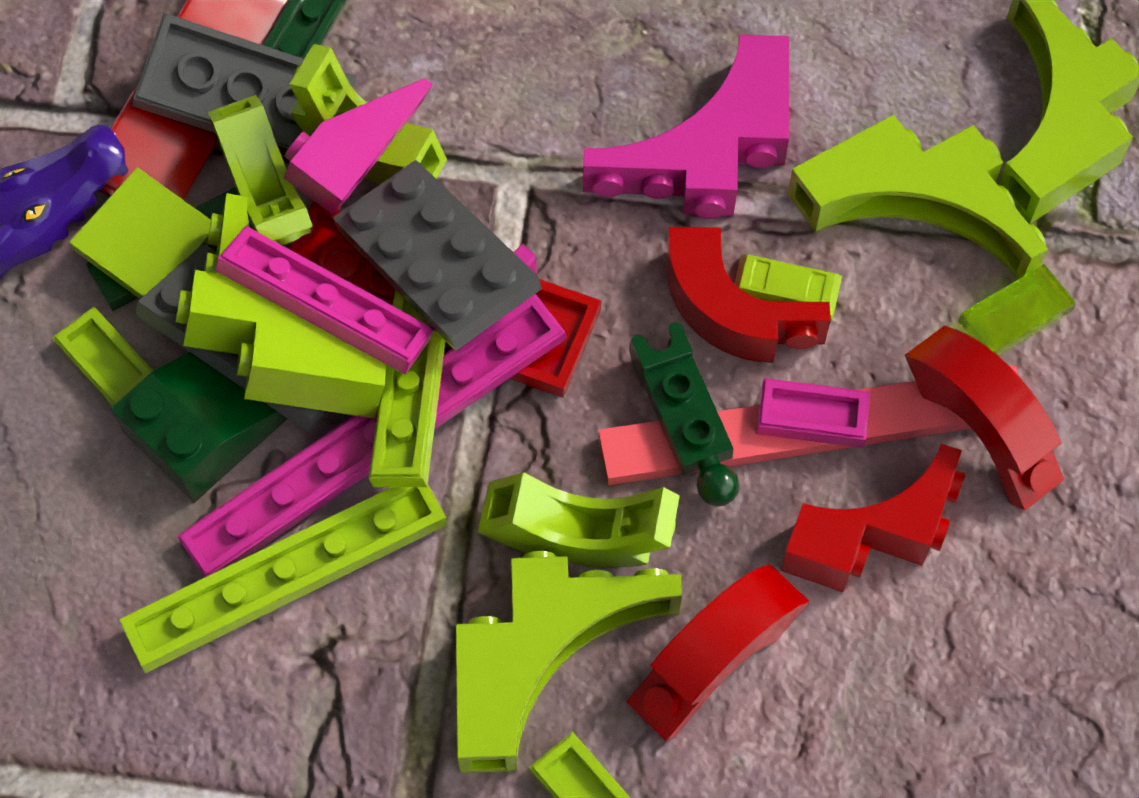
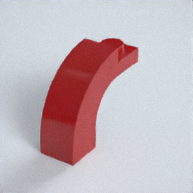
[666,227,831,363]
[905,325,1064,511]
[626,564,810,741]

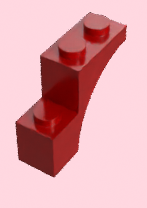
[781,443,966,592]

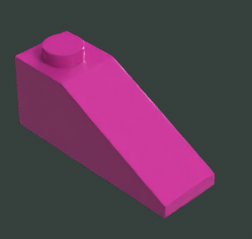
[284,78,433,216]

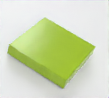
[69,167,211,299]

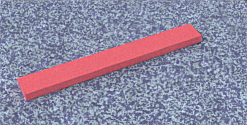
[598,365,1019,486]

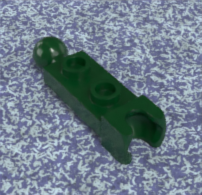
[629,322,740,507]

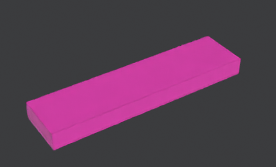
[215,226,434,375]

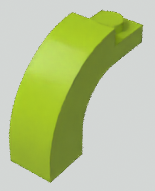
[289,44,447,185]
[208,95,313,245]
[478,472,680,568]

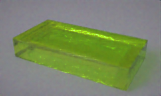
[958,264,1076,355]

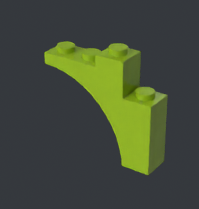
[998,0,1139,223]
[787,114,1048,283]
[176,193,386,418]
[456,551,682,773]

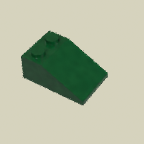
[110,352,287,503]

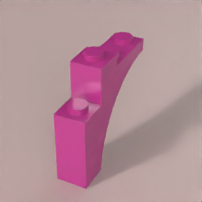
[583,34,789,219]

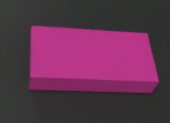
[756,378,870,448]

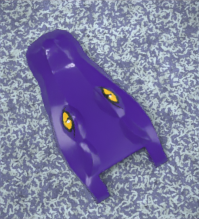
[0,124,128,279]

